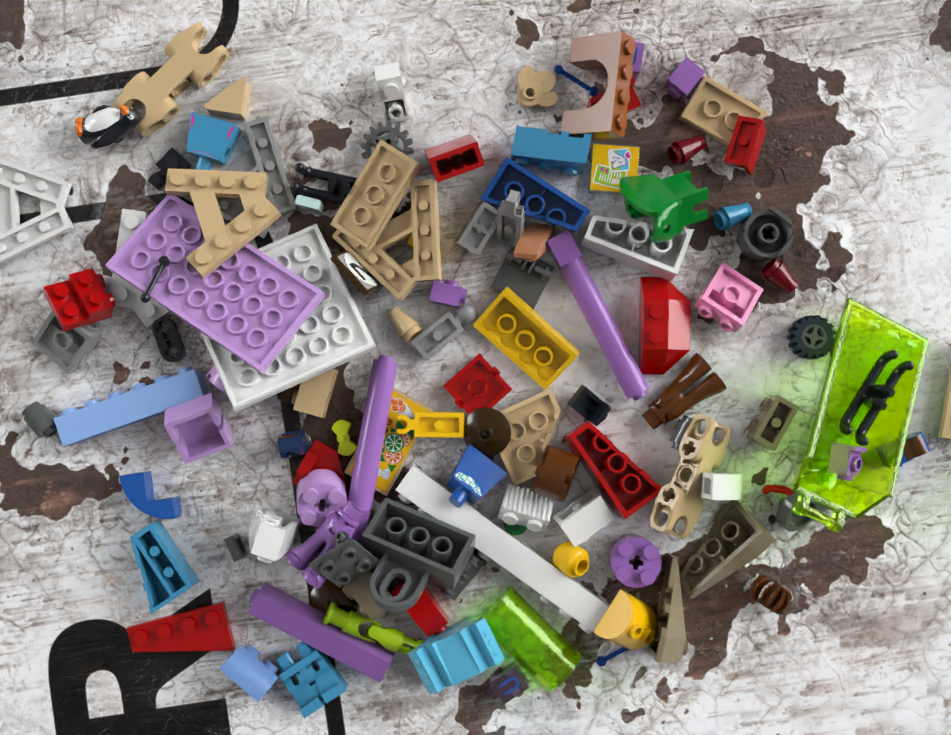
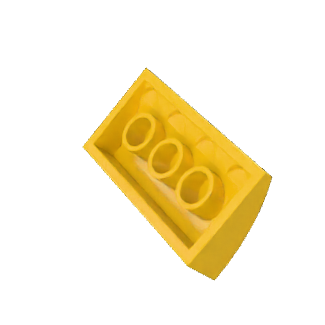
[473,286,580,390]

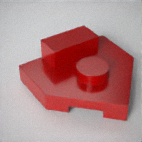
[292,439,347,485]

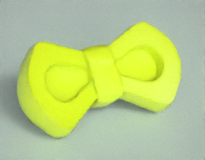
[331,419,357,456]

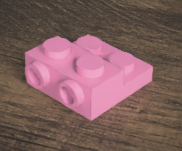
[694,262,764,333]

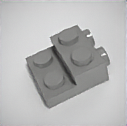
[32,310,103,374]

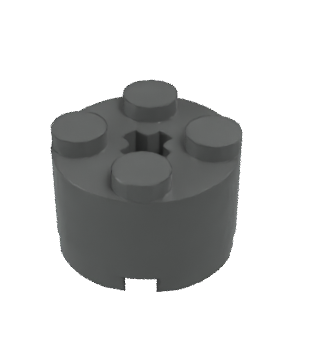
[736,209,794,262]

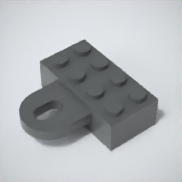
[362,497,476,612]

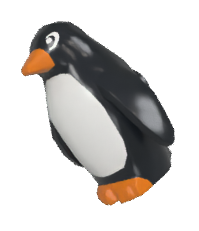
[75,105,139,149]

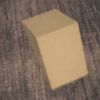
[204,76,251,120]

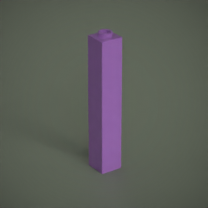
[248,582,395,683]

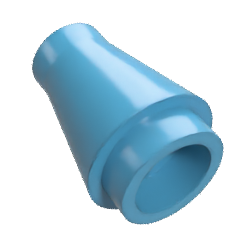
[713,203,752,231]

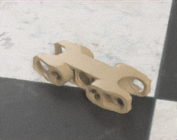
[113,22,230,137]
[650,414,731,540]

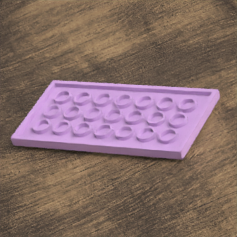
[105,195,325,374]

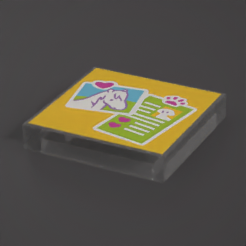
[588,143,641,195]

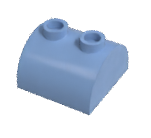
[219,643,279,702]

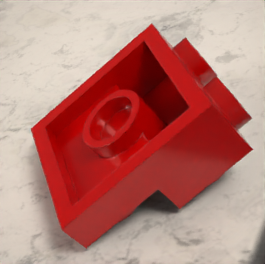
[43,268,116,332]

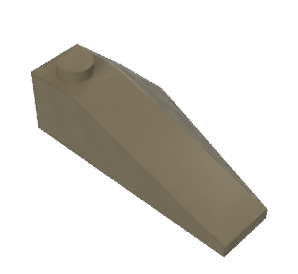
[680,500,776,599]
[648,554,688,662]

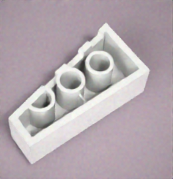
[580,215,694,281]
[248,504,302,563]

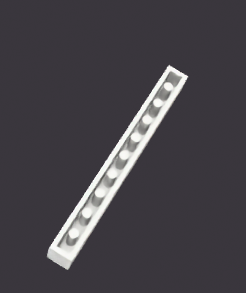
[396,464,610,634]

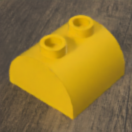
[594,589,657,650]

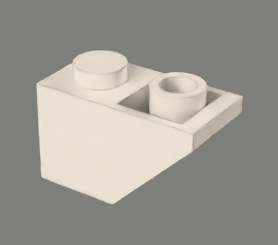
[374,62,410,124]

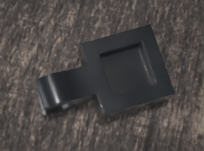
[148,147,192,191]

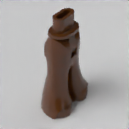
[642,353,727,430]

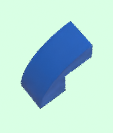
[119,471,181,519]

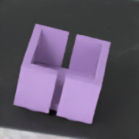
[164,392,232,464]

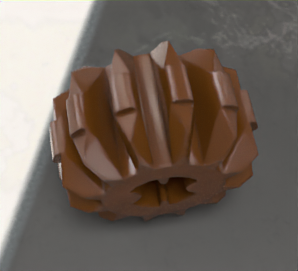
[748,575,794,614]

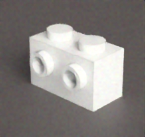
[552,488,615,547]

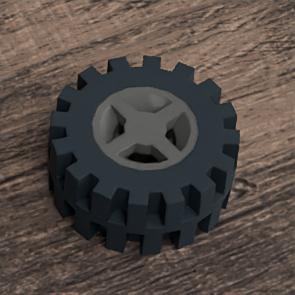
[787,315,836,359]

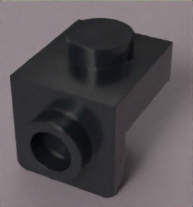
[567,385,612,426]

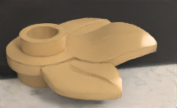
[517,65,559,108]

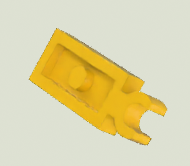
[396,412,464,438]

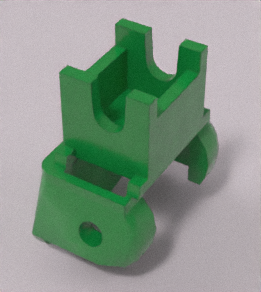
[619,170,709,243]

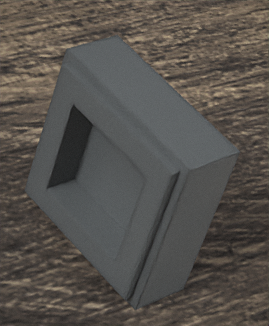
[224,533,248,562]

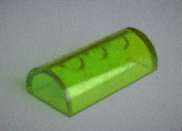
[478,585,581,692]

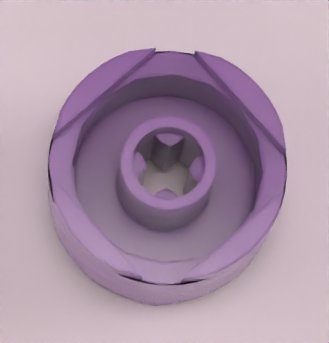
[608,534,661,588]

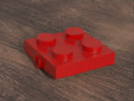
[443,353,512,414]

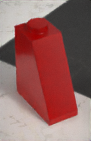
[392,579,449,637]

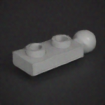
[411,303,476,361]

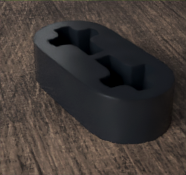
[152,317,186,363]

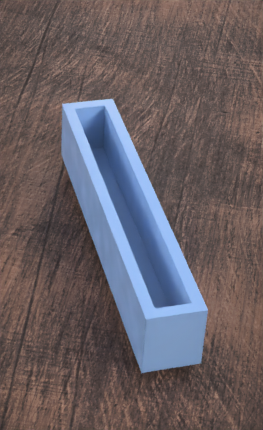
[53,366,208,446]

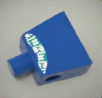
[447,444,507,508]

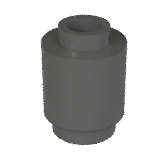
[22,401,58,438]
[669,415,702,451]

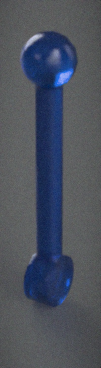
[554,65,599,97]
[596,647,629,666]

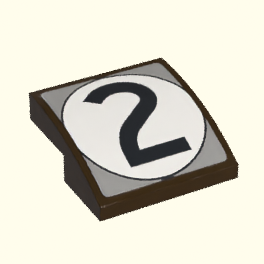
[330,251,383,298]

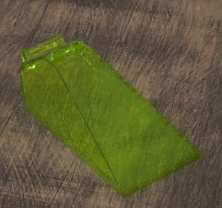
[791,297,929,533]

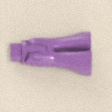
[285,501,363,589]

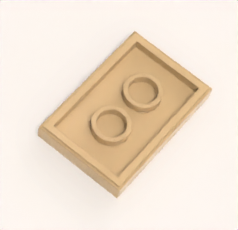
[678,75,767,148]

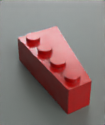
[563,422,662,519]

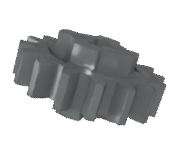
[360,121,414,163]

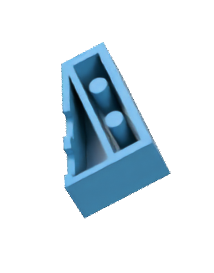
[511,126,592,176]
[130,520,200,614]

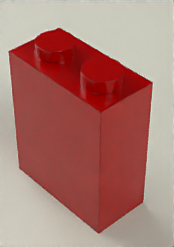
[424,134,485,183]

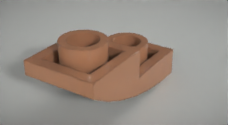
[513,223,554,262]

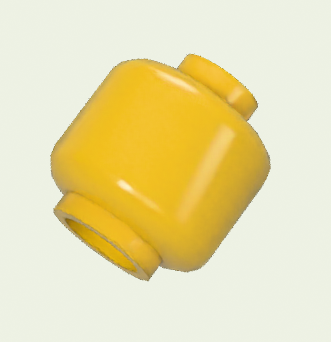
[552,541,590,578]

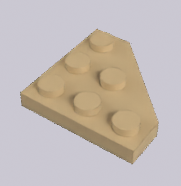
[499,388,561,485]

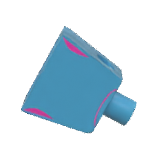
[187,112,242,170]

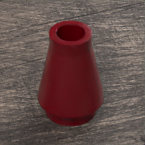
[668,135,706,165]
[762,258,799,294]

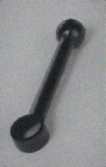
[140,256,170,303]

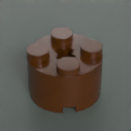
[530,444,580,502]

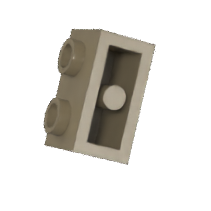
[746,395,800,451]

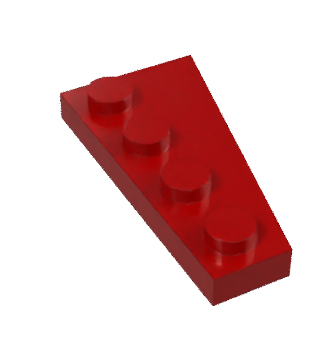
[127,601,236,652]

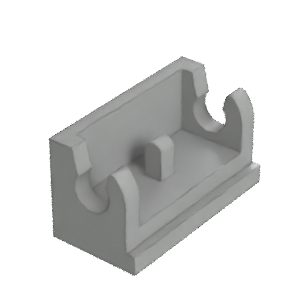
[453,201,498,256]

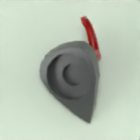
[762,484,828,532]

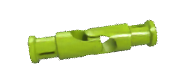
[323,603,423,656]

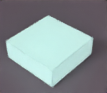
[295,195,324,214]

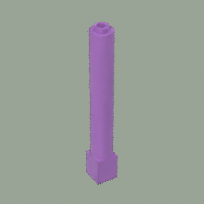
[546,230,649,401]
[347,355,398,540]

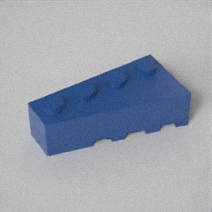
[480,157,591,233]

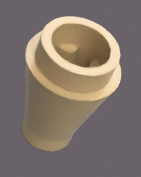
[387,306,422,343]

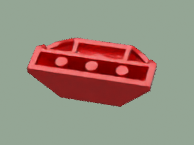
[639,277,691,375]

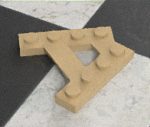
[165,168,281,278]
[332,179,442,301]

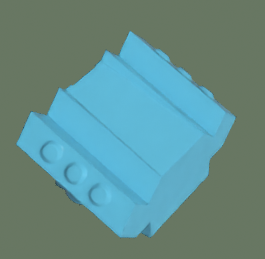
[408,618,505,694]

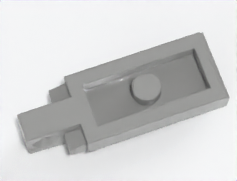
[497,190,525,248]

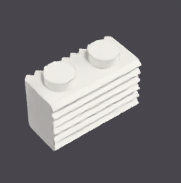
[497,483,554,532]

